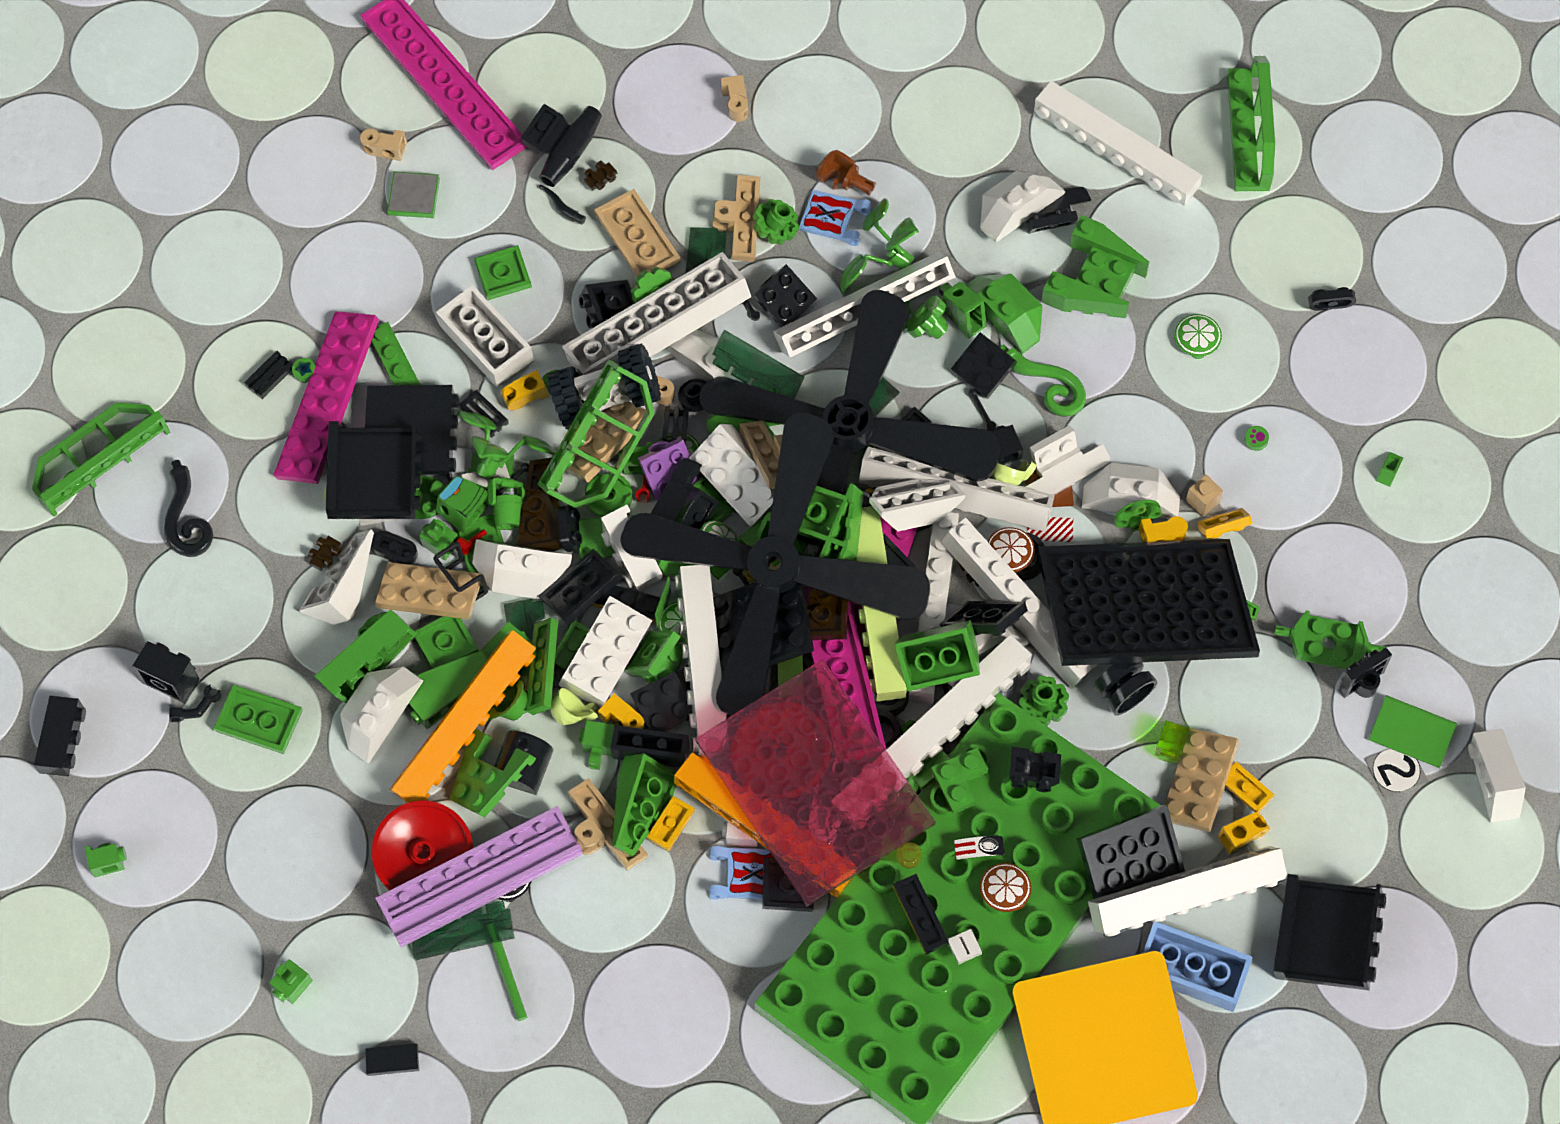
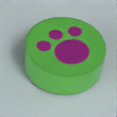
[1244,426,1269,451]

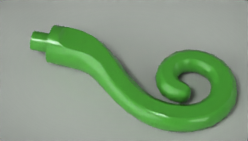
[1000,345,1086,417]

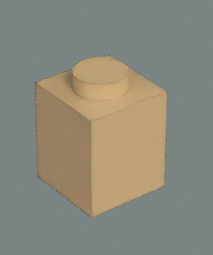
[1186,474,1223,517]

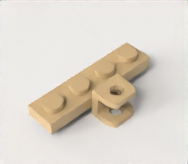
[712,175,760,262]
[740,421,783,489]
[568,778,648,871]

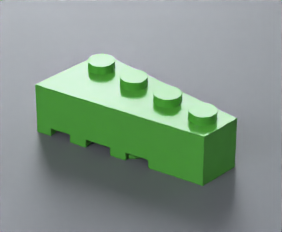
[315,609,417,704]

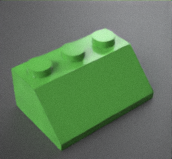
[894,620,980,691]

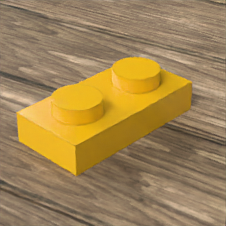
[1197,508,1252,539]
[1225,762,1274,812]
[647,796,695,852]

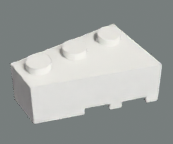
[601,505,663,592]
[1468,729,1526,823]

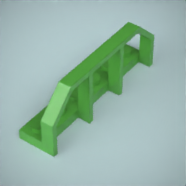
[1227,56,1275,191]
[538,359,655,508]
[32,403,171,516]

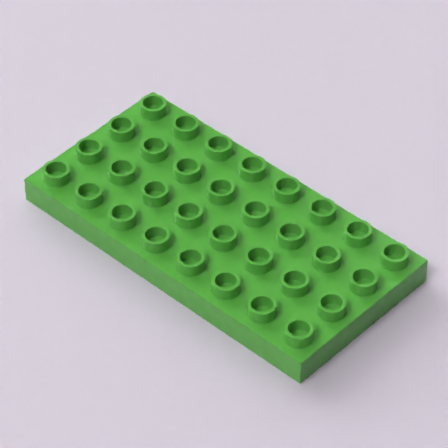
[755,693,1161,1124]

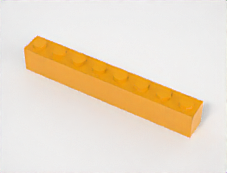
[389,630,536,803]
[674,752,857,898]

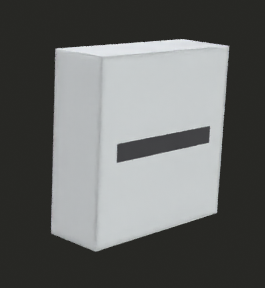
[948,929,982,965]

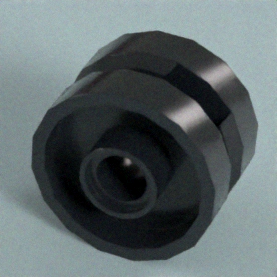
[1093,663,1158,716]

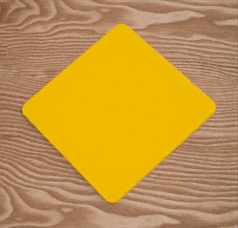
[1013,951,1198,1124]

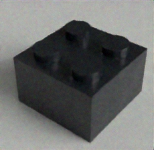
[132,641,200,704]

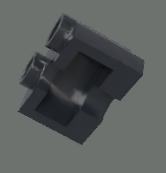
[1009,746,1062,792]

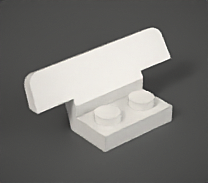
[1025,425,1110,495]

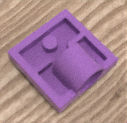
[638,437,699,501]

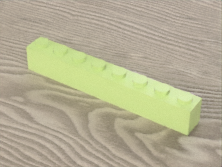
[856,506,907,702]

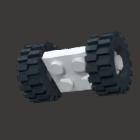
[548,343,661,430]

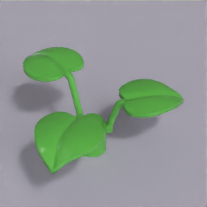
[840,198,919,294]
[457,411,556,479]

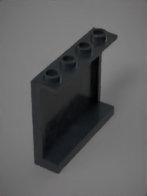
[365,385,459,481]
[326,421,422,519]
[1273,874,1386,991]

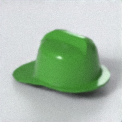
[488,680,528,721]

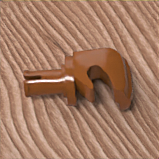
[816,150,876,196]

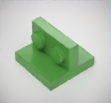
[624,631,683,683]

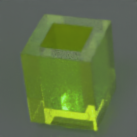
[1155,720,1190,763]

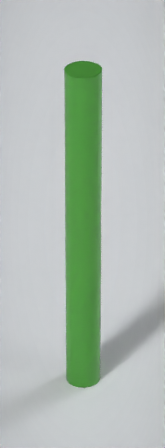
[486,923,528,1021]

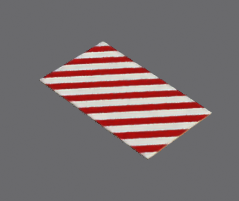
[1027,517,1073,542]

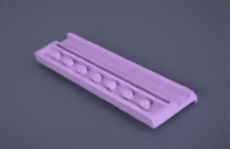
[376,806,582,947]

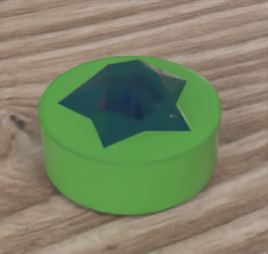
[292,358,315,383]

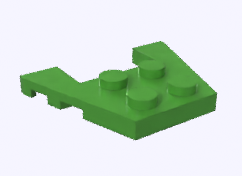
[450,729,536,818]

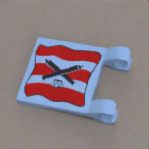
[799,190,872,246]
[709,846,779,899]

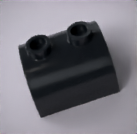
[494,731,554,795]

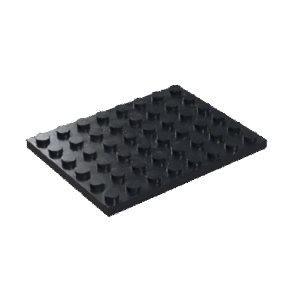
[1037,539,1260,666]

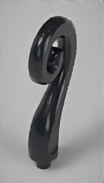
[164,460,213,557]

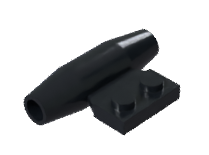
[519,104,602,187]

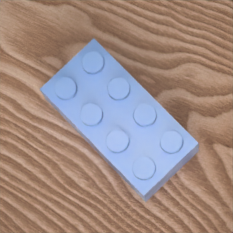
[1143,922,1253,1012]

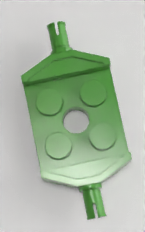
[1274,610,1386,669]

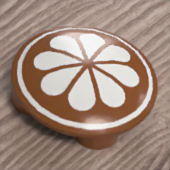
[987,527,1035,573]
[980,863,1031,912]

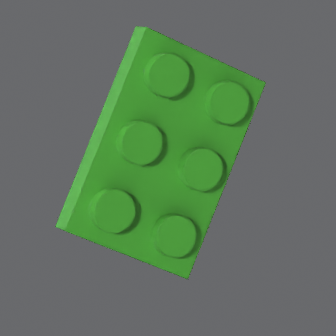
[214,685,303,754]

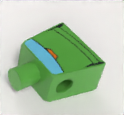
[430,476,490,534]

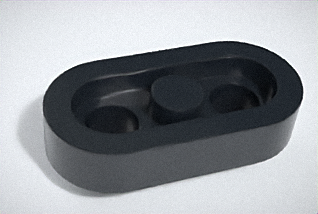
[1308,287,1356,311]
[558,504,582,552]
[371,531,418,565]

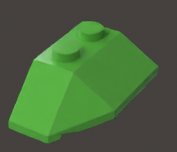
[966,274,1042,354]

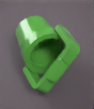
[488,477,525,530]

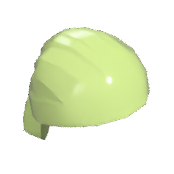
[990,460,1036,485]
[550,688,598,725]

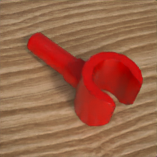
[636,475,651,503]
[456,529,487,555]

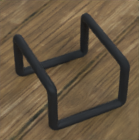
[433,542,488,601]

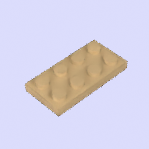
[594,189,681,277]
[565,401,646,483]
[375,562,481,620]
[1165,728,1239,832]

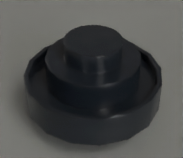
[678,379,707,412]

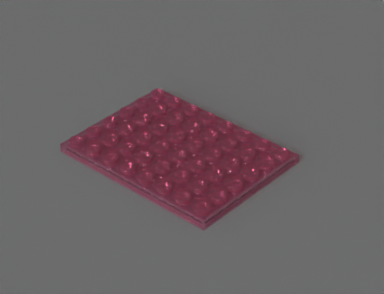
[695,659,936,906]

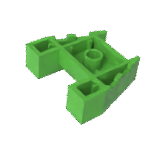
[1041,215,1150,318]
[754,483,864,561]

